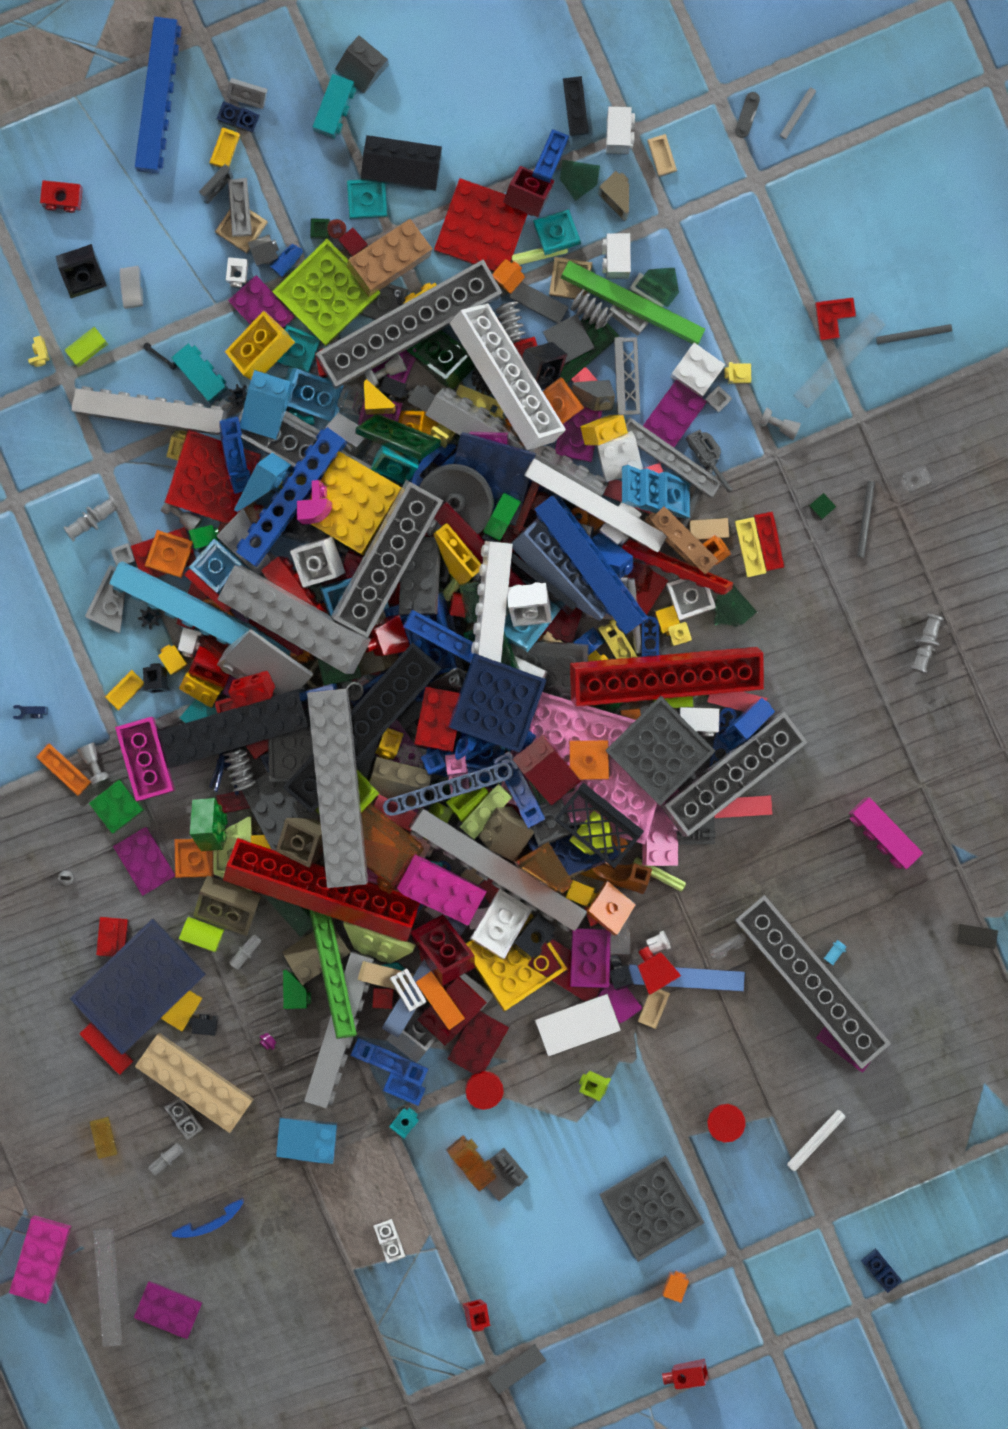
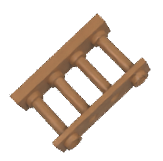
[644,506,719,574]

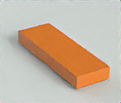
[36,743,91,796]
[415,971,465,1030]

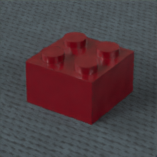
[503,166,555,218]

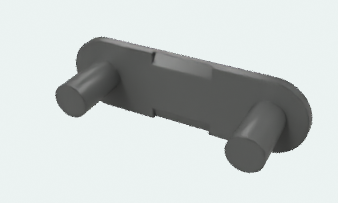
[735,92,760,138]

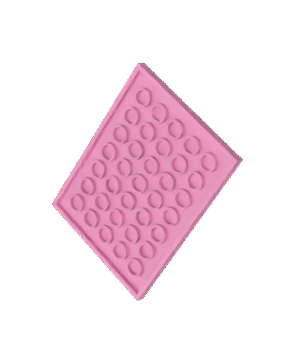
[501,692,658,844]

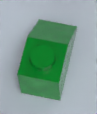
[483,493,521,541]
[189,525,220,552]
[283,969,311,1009]

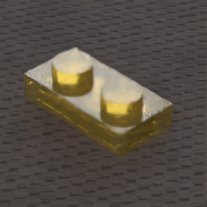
[89,1116,118,1159]

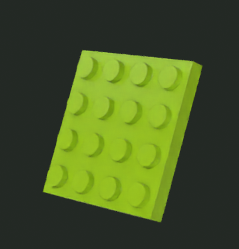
[272,239,381,346]

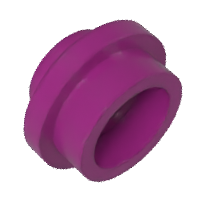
[259,1033,277,1050]

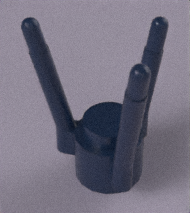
[209,753,239,795]

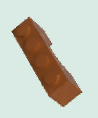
[580,862,652,894]

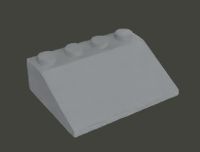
[217,629,313,697]

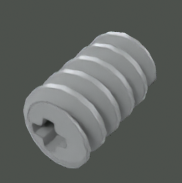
[571,289,614,330]
[496,301,527,343]
[223,749,256,791]

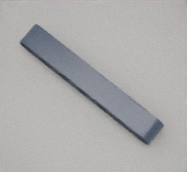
[383,763,513,816]
[382,917,466,1038]

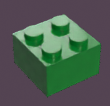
[89,780,145,834]
[190,798,228,851]

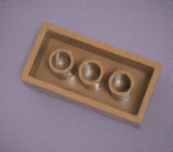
[347,219,433,297]

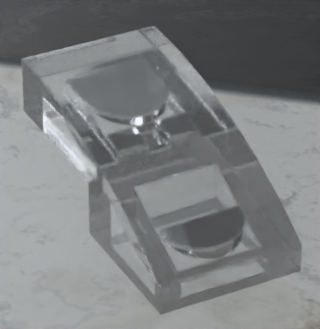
[610,915,630,954]

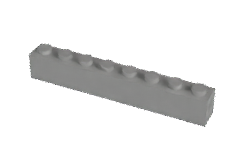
[71,386,228,435]

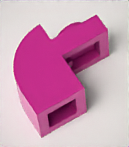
[297,480,332,524]

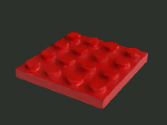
[434,178,528,272]
[164,429,261,524]

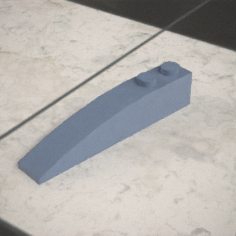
[511,517,607,621]

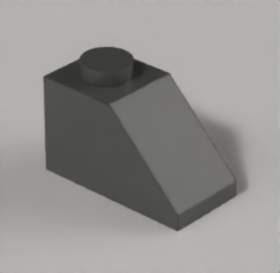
[571,380,615,411]

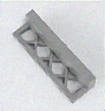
[614,337,640,415]

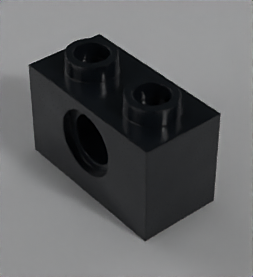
[512,914,556,960]

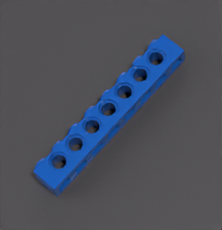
[236,427,347,567]

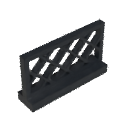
[554,783,644,869]

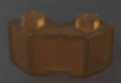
[446,1135,497,1192]

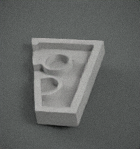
[217,509,272,575]
[85,565,126,633]

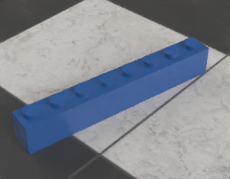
[135,17,182,174]
[535,494,648,634]

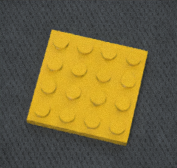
[309,451,402,555]
[466,913,567,1011]

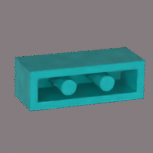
[312,73,357,139]
[171,343,227,403]

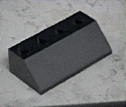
[361,135,442,191]

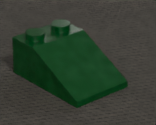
[407,330,475,389]

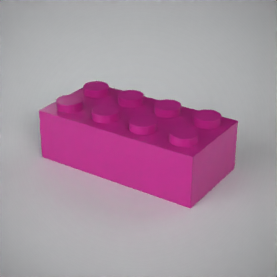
[115,717,175,802]
[848,797,923,869]
[397,854,486,925]
[9,1215,71,1304]

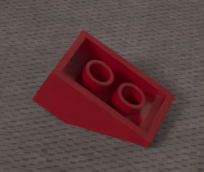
[512,735,582,806]
[411,914,475,986]
[417,976,487,1046]

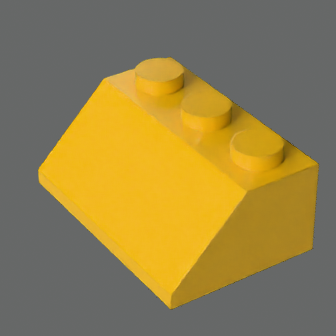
[225,311,295,380]

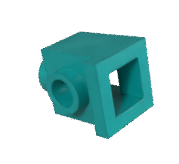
[389,1107,419,1139]

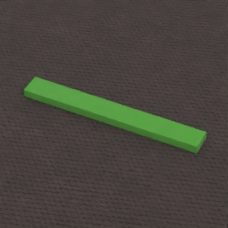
[561,261,705,345]
[309,910,357,1039]

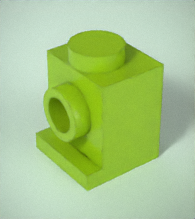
[579,1071,611,1102]

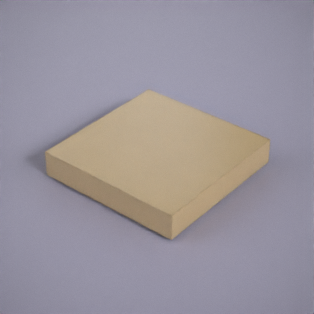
[215,210,268,254]
[549,257,592,299]

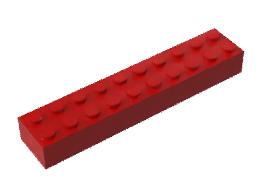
[570,647,764,707]
[223,838,420,942]

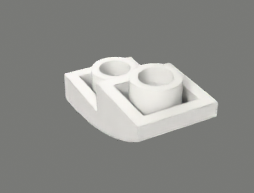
[374,1219,406,1264]

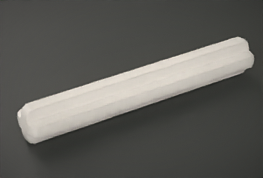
[787,1110,845,1171]

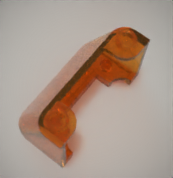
[361,804,424,894]
[514,842,573,893]

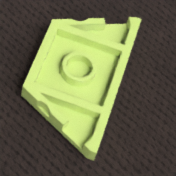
[213,817,253,891]
[343,921,415,963]

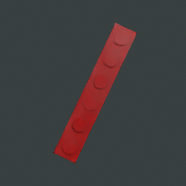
[622,540,733,595]

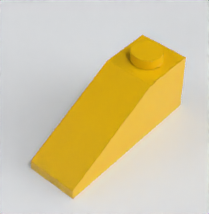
[433,523,481,587]

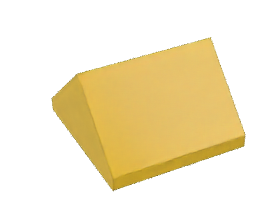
[364,379,396,415]

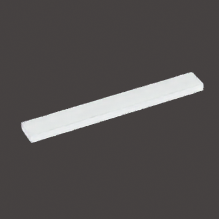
[524,459,667,552]

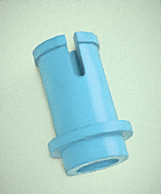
[824,940,847,966]

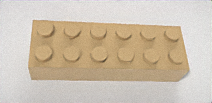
[135,1033,254,1133]

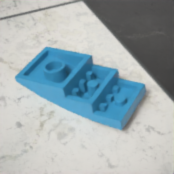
[622,465,690,518]
[189,539,254,619]

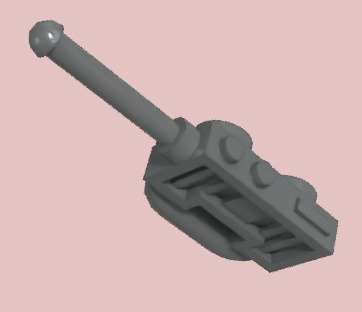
[685,430,732,493]

